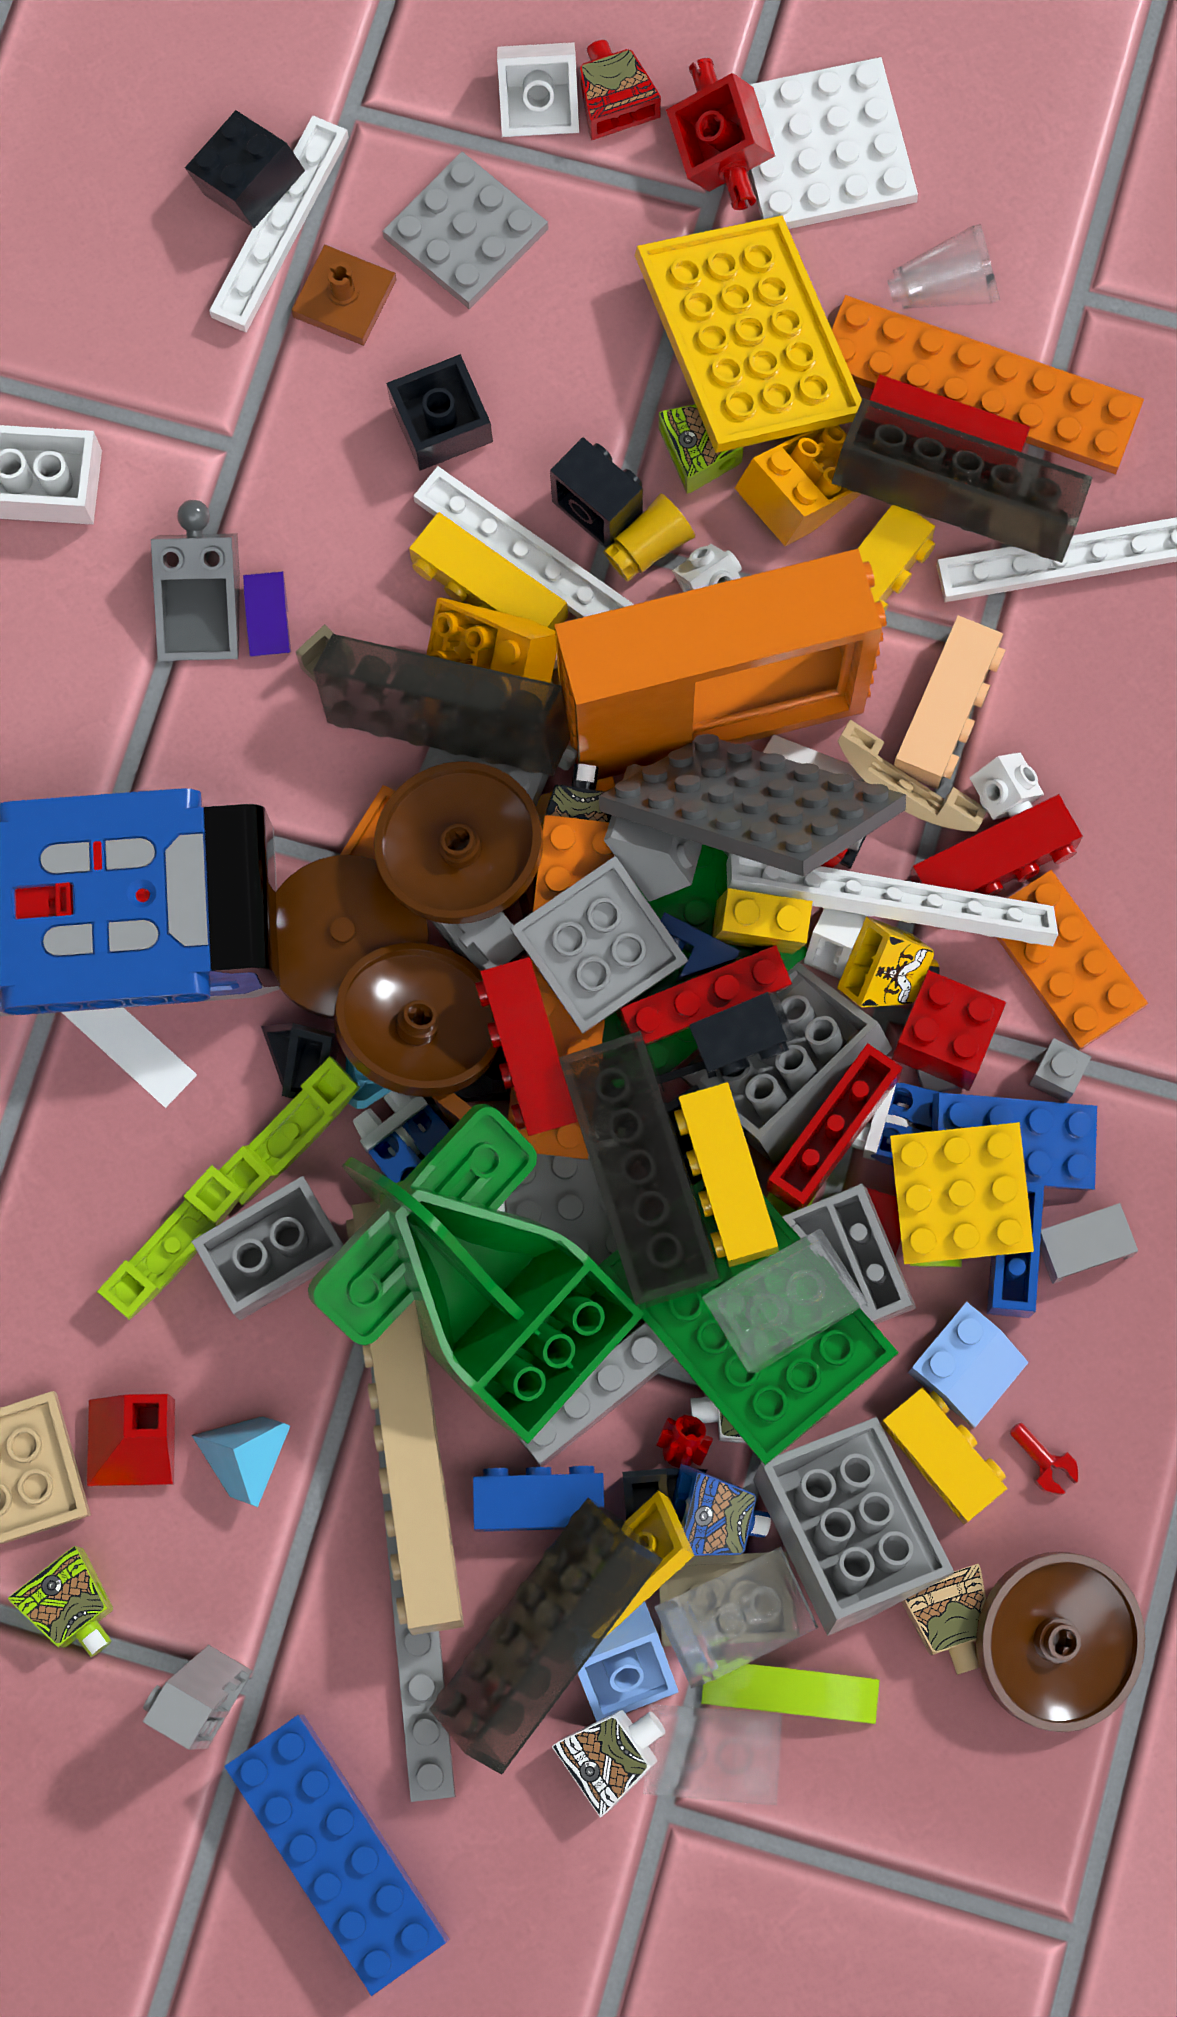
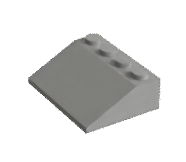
[681,963,892,1165]
[753,1417,954,1636]

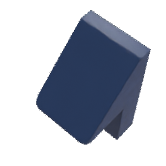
[660,913,740,981]

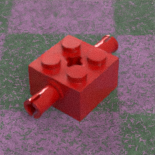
[666,58,775,210]

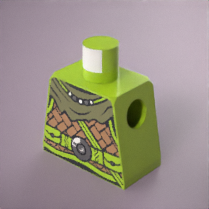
[659,404,743,494]
[8,1546,113,1657]

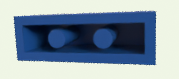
[987,1182,1044,1318]
[473,1466,605,1532]

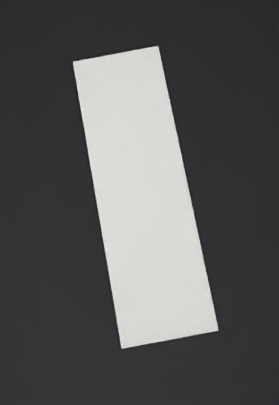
[62,1008,197,1108]

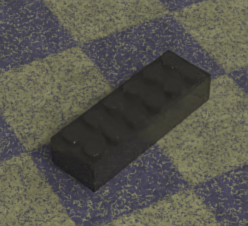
[831,398,1093,563]
[313,634,571,776]
[559,1031,724,1309]
[429,1497,663,1775]

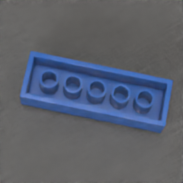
[224,1715,449,1996]

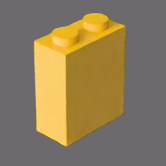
[712,888,813,954]

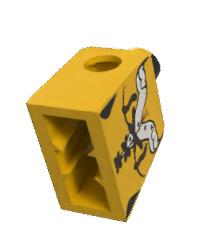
[837,917,940,1007]

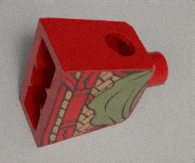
[579,40,661,141]

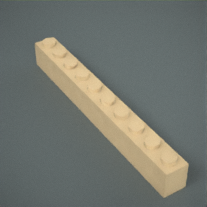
[346,1202,464,1635]

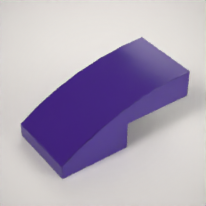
[243,571,291,657]

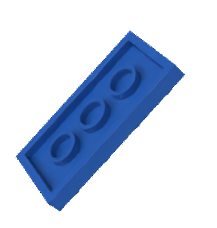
[932,1092,1097,1191]

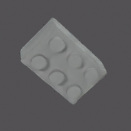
[192,1176,343,1320]

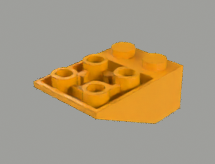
[734,425,883,546]
[423,597,557,717]

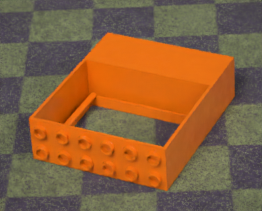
[554,549,887,780]

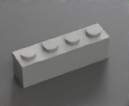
[516,1323,674,1467]

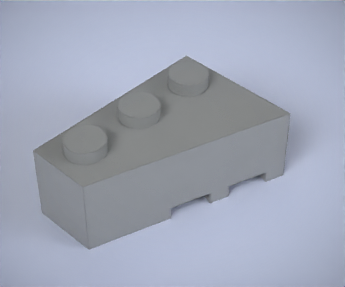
[430,912,526,971]
[782,1184,916,1325]
[143,1645,253,1750]

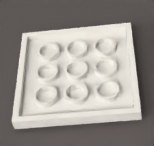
[749,57,918,229]

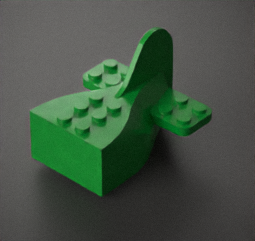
[308,1104,645,1444]

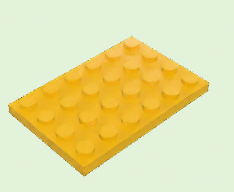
[635,215,867,453]

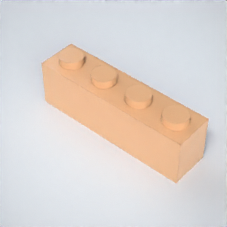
[894,615,1006,789]

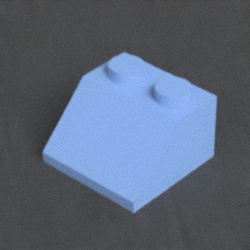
[908,1302,1029,1428]
[562,1601,679,1722]

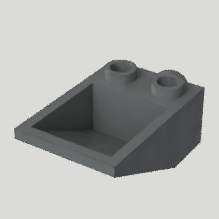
[151,500,240,661]

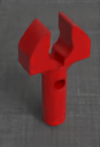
[1010,1423,1078,1495]

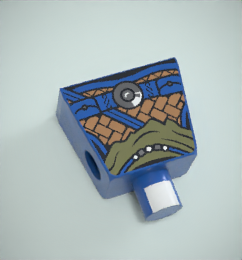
[672,1464,771,1555]

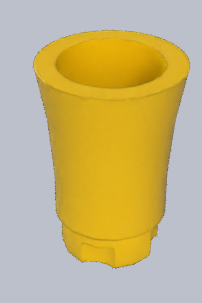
[603,493,695,581]

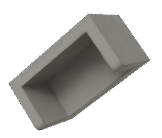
[1040,1203,1138,1284]

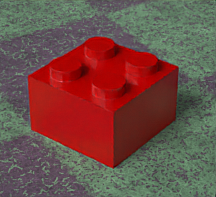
[892,970,1007,1091]

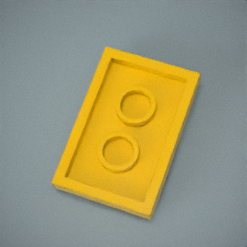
[567,1491,695,1641]

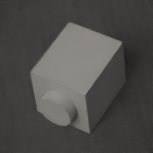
[1029,1038,1091,1103]

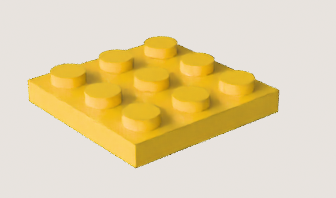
[890,1122,1034,1264]

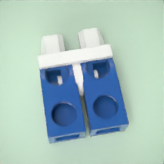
[851,1083,942,1166]
[353,1091,450,1183]

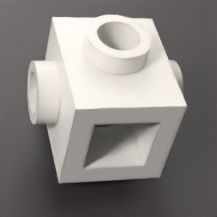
[672,544,742,592]
[970,752,1044,820]

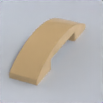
[838,720,987,832]

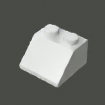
[497,42,579,137]

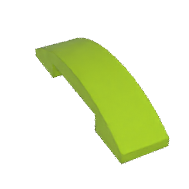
[219,1057,360,1205]
[97,1165,244,1320]
[701,1659,880,1724]

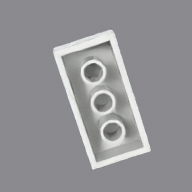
[0,425,102,524]

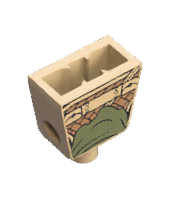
[901,1563,986,1675]

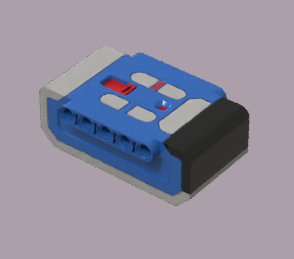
[0,788,280,1016]

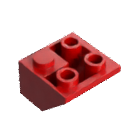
[87,1394,175,1487]

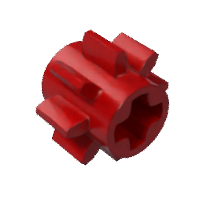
[656,1414,713,1468]

